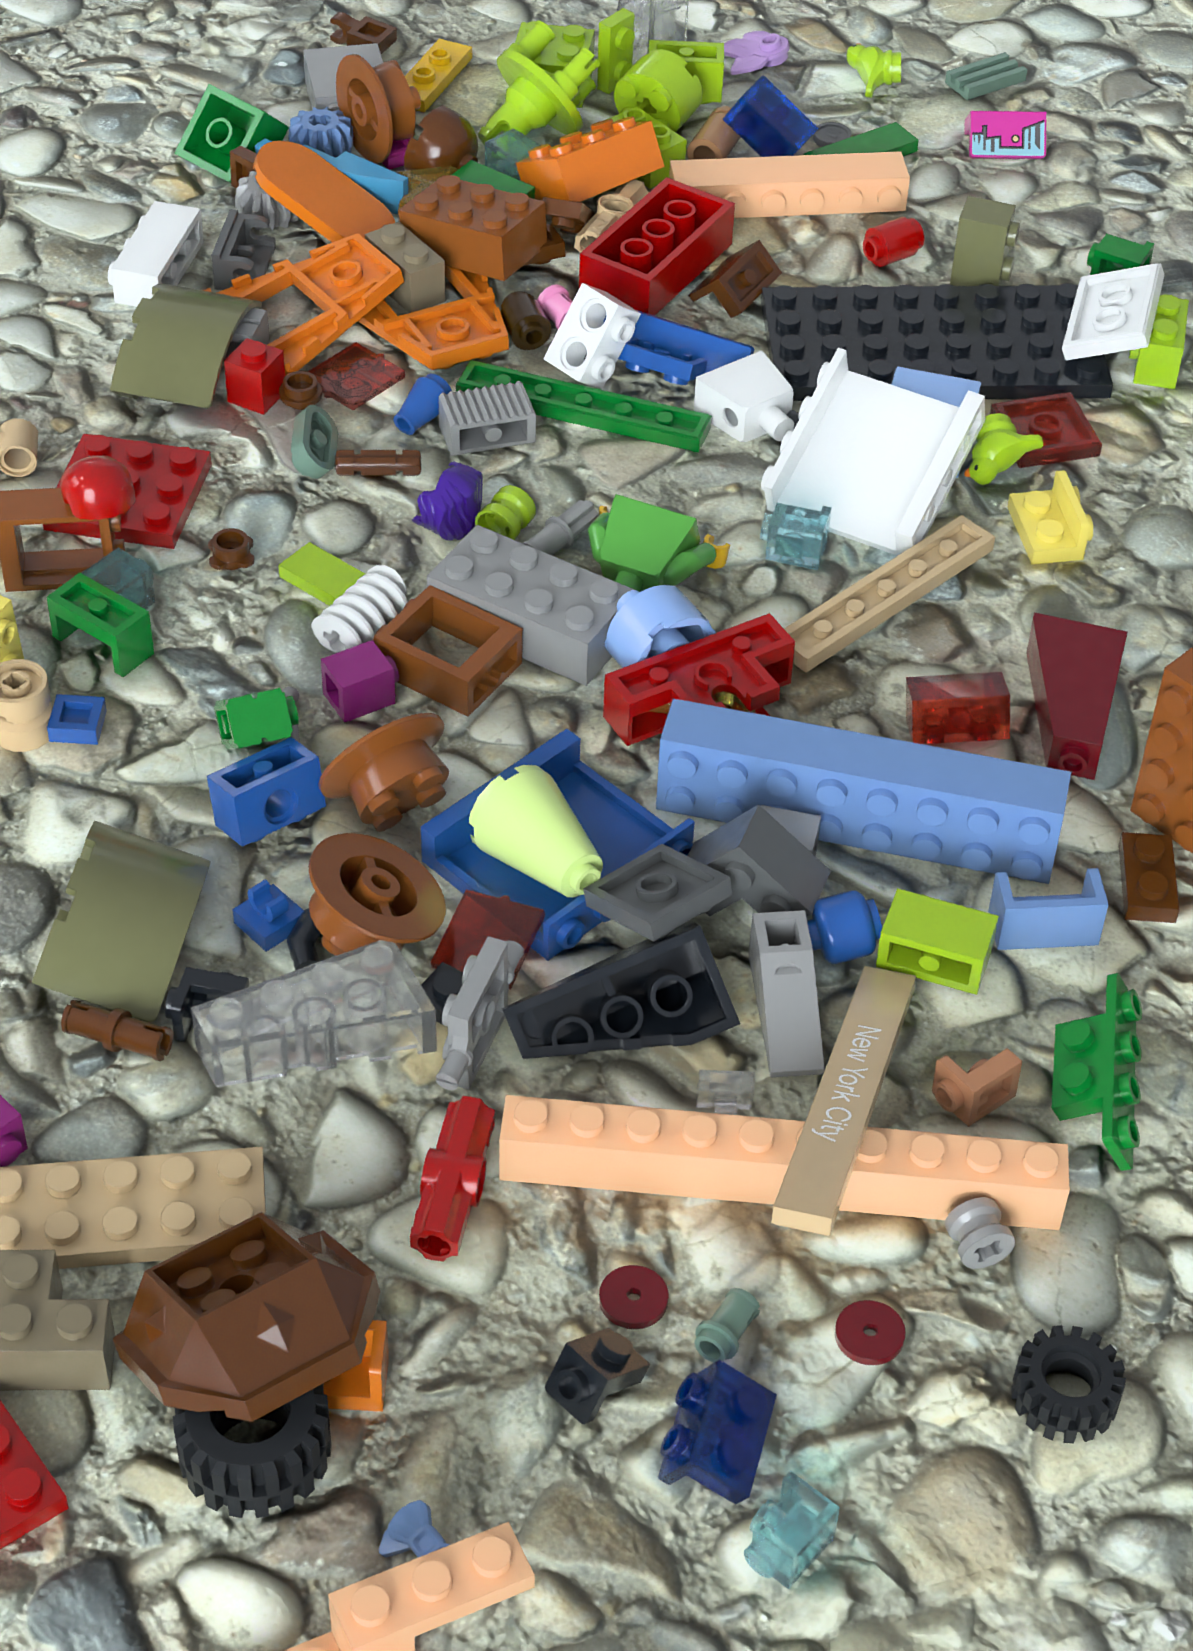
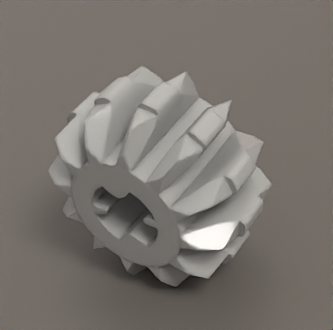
[235,171,299,231]

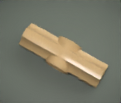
[574,179,649,253]

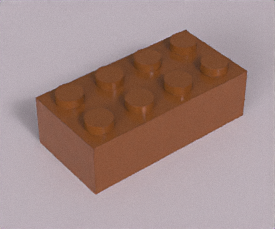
[1130,647,1193,853]

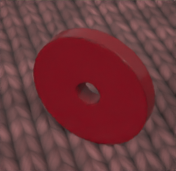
[599,1265,669,1329]
[835,1300,906,1365]

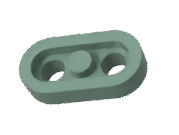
[291,405,338,479]

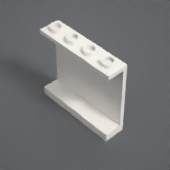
[761,348,985,556]

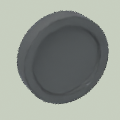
[813,122,852,147]

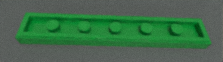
[455,360,712,453]

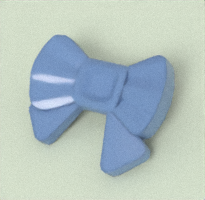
[379,1500,450,1557]

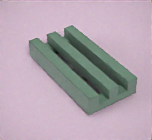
[945,52,1028,100]

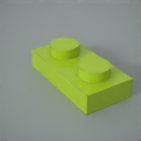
[597,8,635,94]

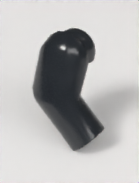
[287,908,323,978]

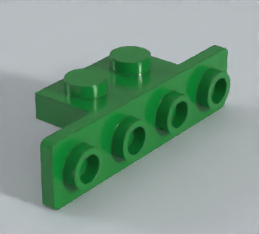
[1051,973,1142,1171]

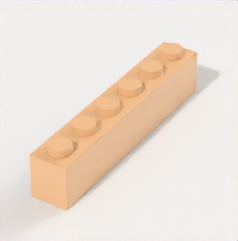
[669,152,910,218]

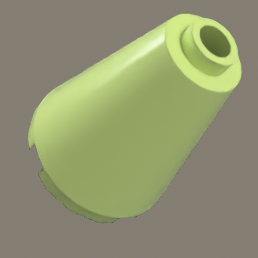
[469,765,603,898]

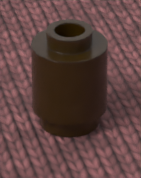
[500,291,551,350]

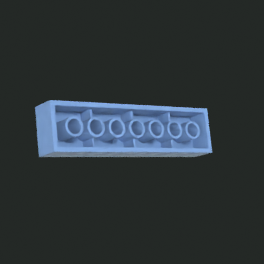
[656,698,1071,884]

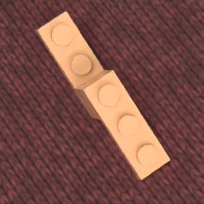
[284,1521,535,1651]

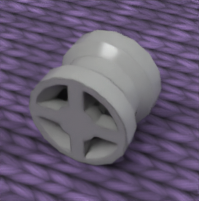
[945,1197,1015,1269]

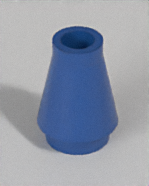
[393,374,452,435]

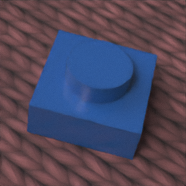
[47,694,107,745]

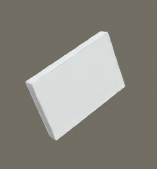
[1062,263,1164,360]

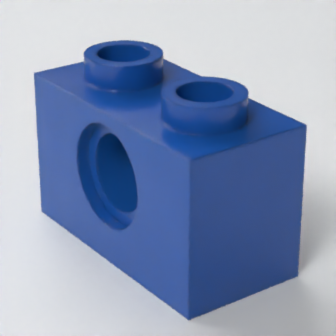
[207,737,326,847]

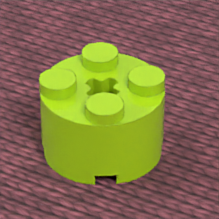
[614,49,702,132]

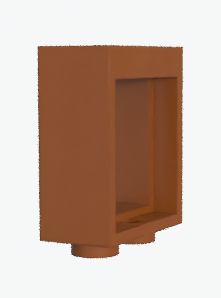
[0,488,126,592]
[373,585,523,717]

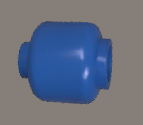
[807,890,882,964]

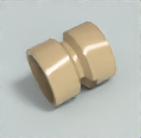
[0,659,53,752]

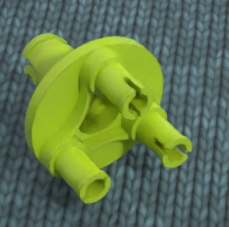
[478,20,600,159]

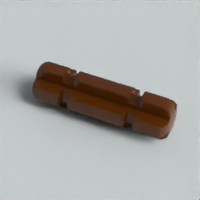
[335,450,421,476]

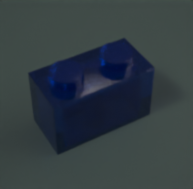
[722,75,819,157]

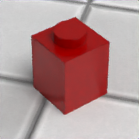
[224,338,285,415]

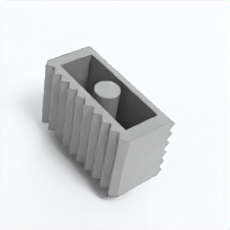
[439,381,536,456]

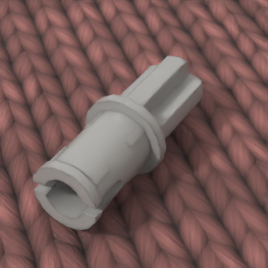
[523,500,598,556]

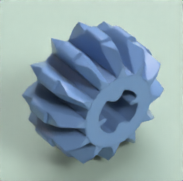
[288,107,353,158]

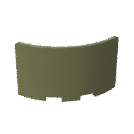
[110,283,262,409]
[31,821,211,1022]

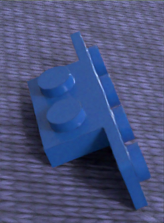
[603,310,754,385]

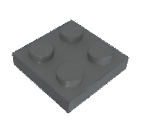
[583,844,733,941]

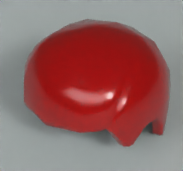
[60,456,136,520]

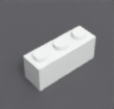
[108,201,204,307]

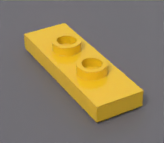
[405,38,472,113]

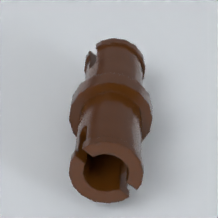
[61,999,174,1061]

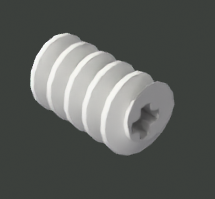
[311,565,408,653]

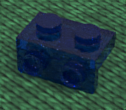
[658,1359,777,1504]

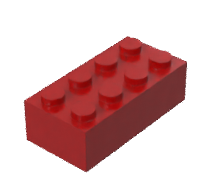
[579,177,735,316]

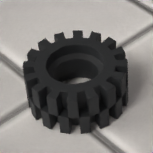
[1011,1325,1126,1444]

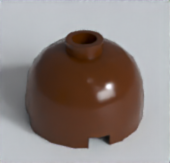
[404,105,478,186]

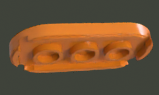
[253,141,395,242]

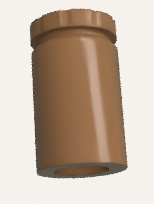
[687,106,745,160]

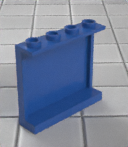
[421,729,695,961]

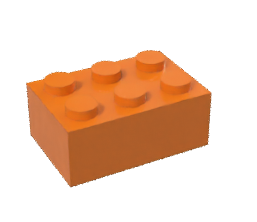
[515,116,665,202]

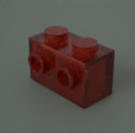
[906,672,1010,744]

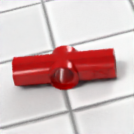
[410,1096,495,1262]

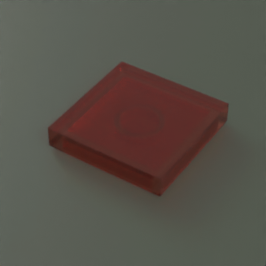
[990,392,1102,468]

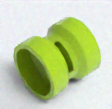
[475,485,536,540]

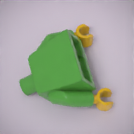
[588,494,730,592]

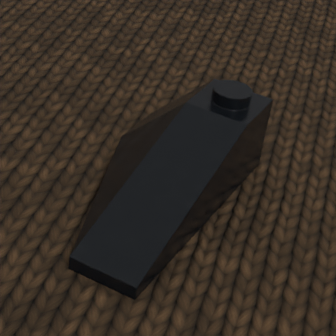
[502,921,740,1059]

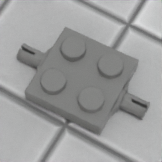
[436,936,524,1090]

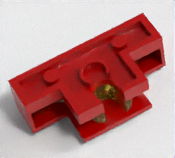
[603,613,795,746]

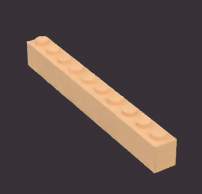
[499,1095,1070,1230]

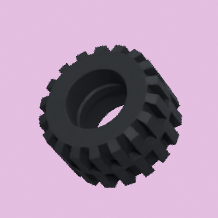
[173,1384,332,1518]

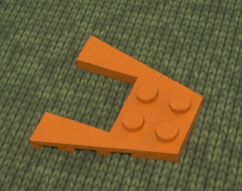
[202,233,404,376]
[358,265,509,370]

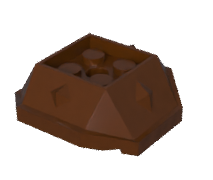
[112,1212,381,1422]

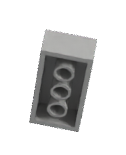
[427,525,634,686]

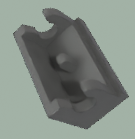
[211,209,276,290]

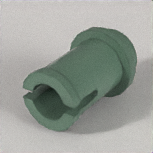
[694,1288,760,1363]

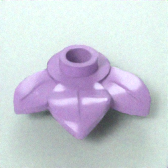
[724,31,790,75]

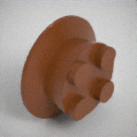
[336,54,421,164]
[319,713,449,832]
[308,833,446,962]

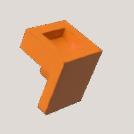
[323,1320,389,1412]

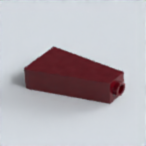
[1026,612,1128,780]

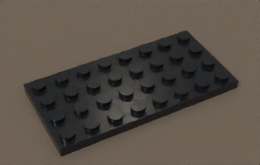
[761,283,1113,401]

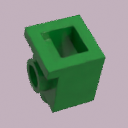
[1087,233,1154,275]

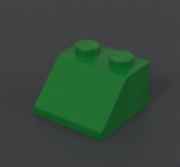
[174,84,289,183]

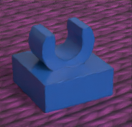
[232,879,304,952]

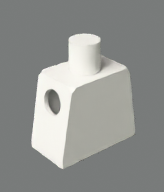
[694,351,794,442]

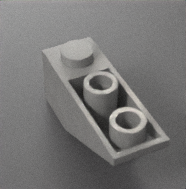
[748,910,825,1078]

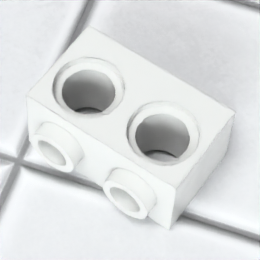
[544,283,641,389]

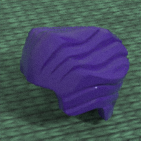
[412,461,483,540]

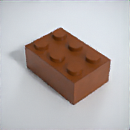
[398,175,547,281]

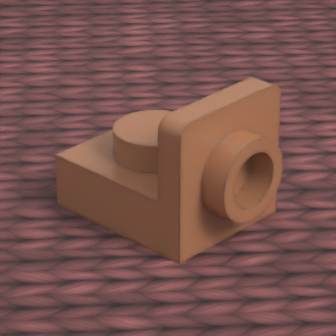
[932,1048,1022,1127]

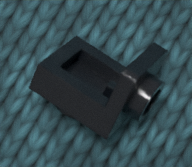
[165,967,252,1041]
[545,1328,650,1424]

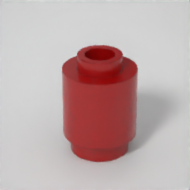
[863,217,925,267]

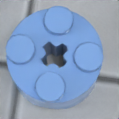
[604,585,716,668]

